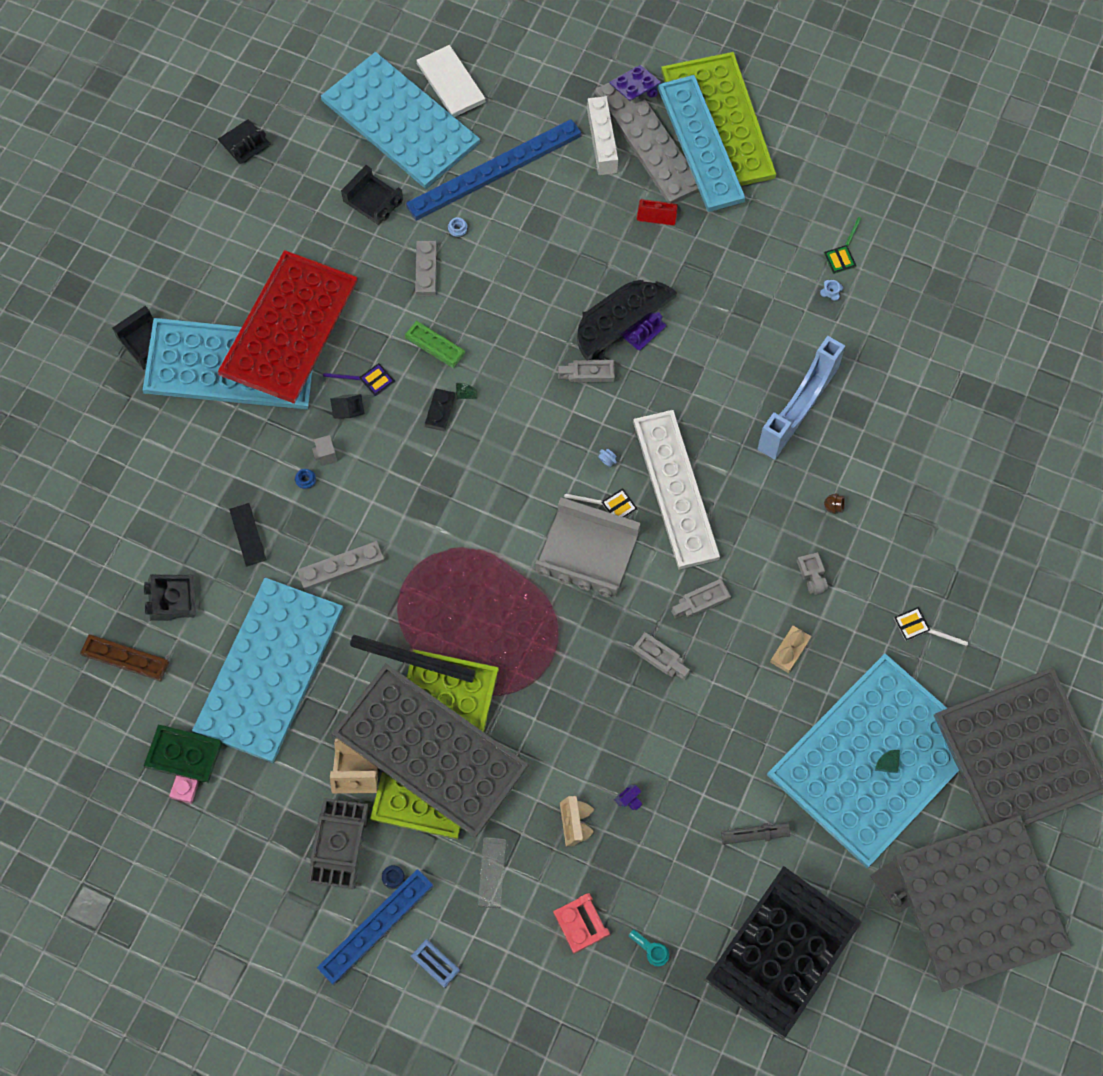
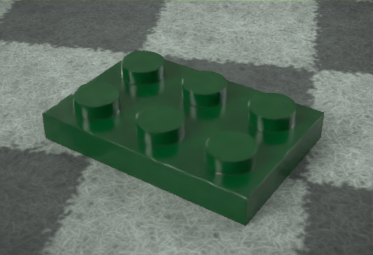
[144,724,222,784]

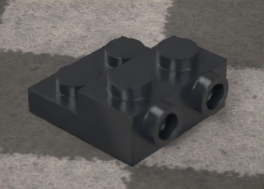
[144,574,196,621]

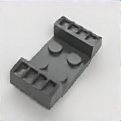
[307,798,369,889]

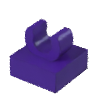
[614,785,643,810]

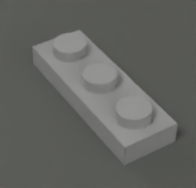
[415,241,437,296]

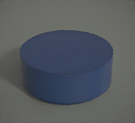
[382,865,405,890]

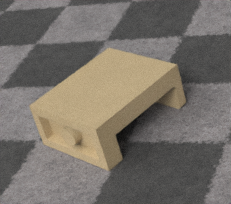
[330,739,379,793]

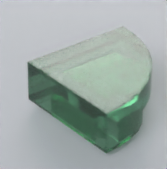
[456,383,477,399]
[875,750,900,773]

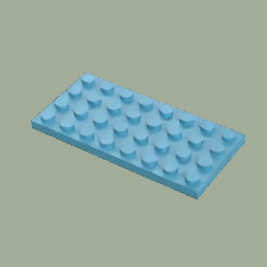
[321,52,480,189]
[143,318,313,410]
[192,578,344,763]

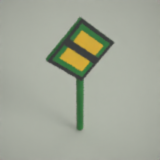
[824,217,861,274]

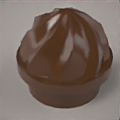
[824,493,845,514]

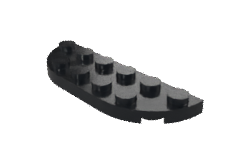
[577,280,677,361]

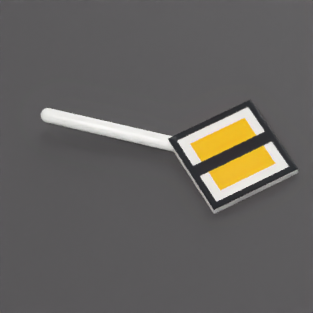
[564,488,638,518]
[894,607,968,646]

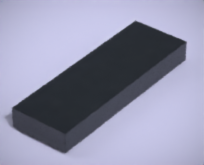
[229,503,267,567]

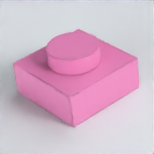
[169,775,199,804]

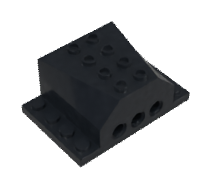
[704,866,862,1039]

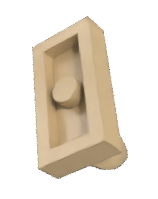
[770,626,811,673]
[560,796,594,846]

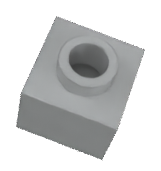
[312,435,337,466]

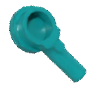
[629,929,670,967]

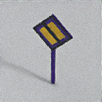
[323,363,395,396]

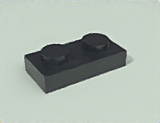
[425,388,455,431]

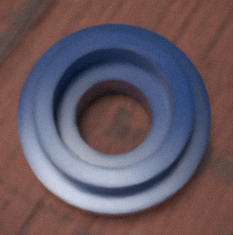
[295,469,316,489]

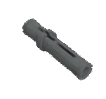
[721,822,790,845]

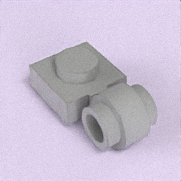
[797,552,828,595]

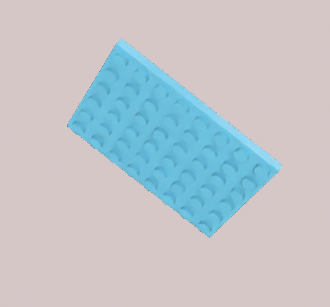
[767,654,959,869]

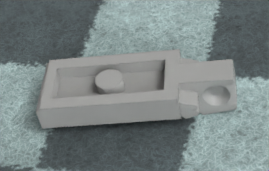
[558,360,615,382]
[671,579,731,619]
[632,632,690,680]

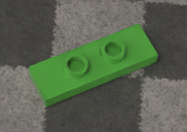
[405,320,465,368]

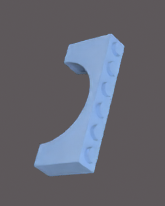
[758,336,845,460]

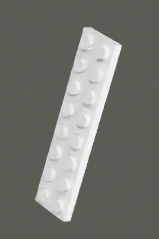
[633,410,720,570]

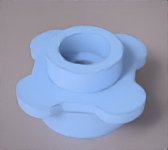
[820,280,843,301]

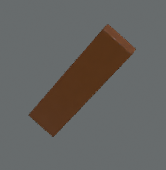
[80,634,169,682]

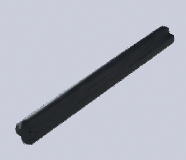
[350,635,476,683]

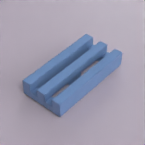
[411,939,460,988]

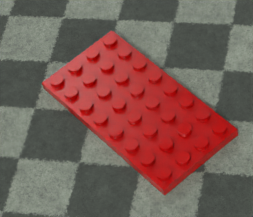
[218,250,358,404]

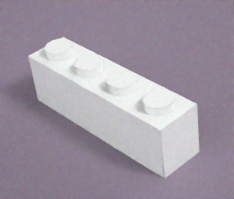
[587,96,618,175]

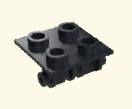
[218,119,271,164]

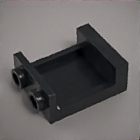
[341,165,403,225]
[112,306,154,370]

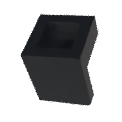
[330,394,365,419]

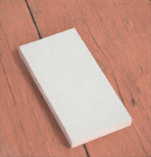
[417,45,486,117]

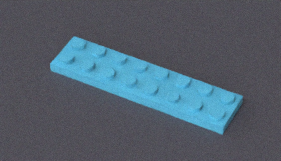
[658,75,745,212]

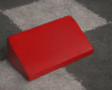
[637,199,678,225]

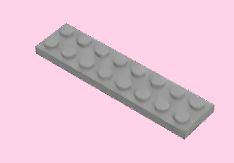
[595,83,699,203]

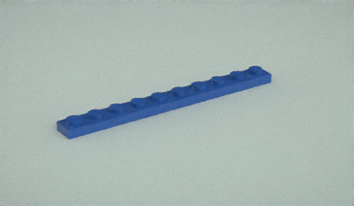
[406,119,581,221]

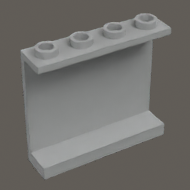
[535,497,640,598]

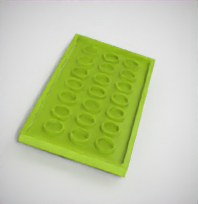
[661,52,776,186]
[370,650,499,840]

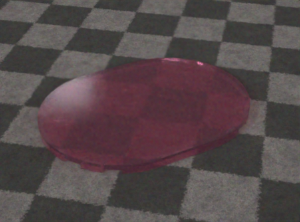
[397,547,558,696]

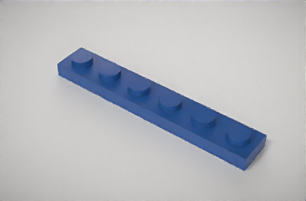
[317,869,434,986]

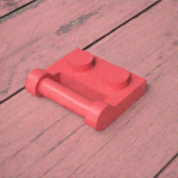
[553,893,611,954]

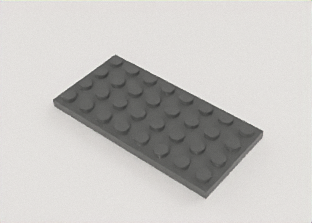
[332,663,529,839]

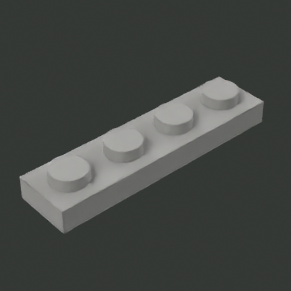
[297,541,384,591]

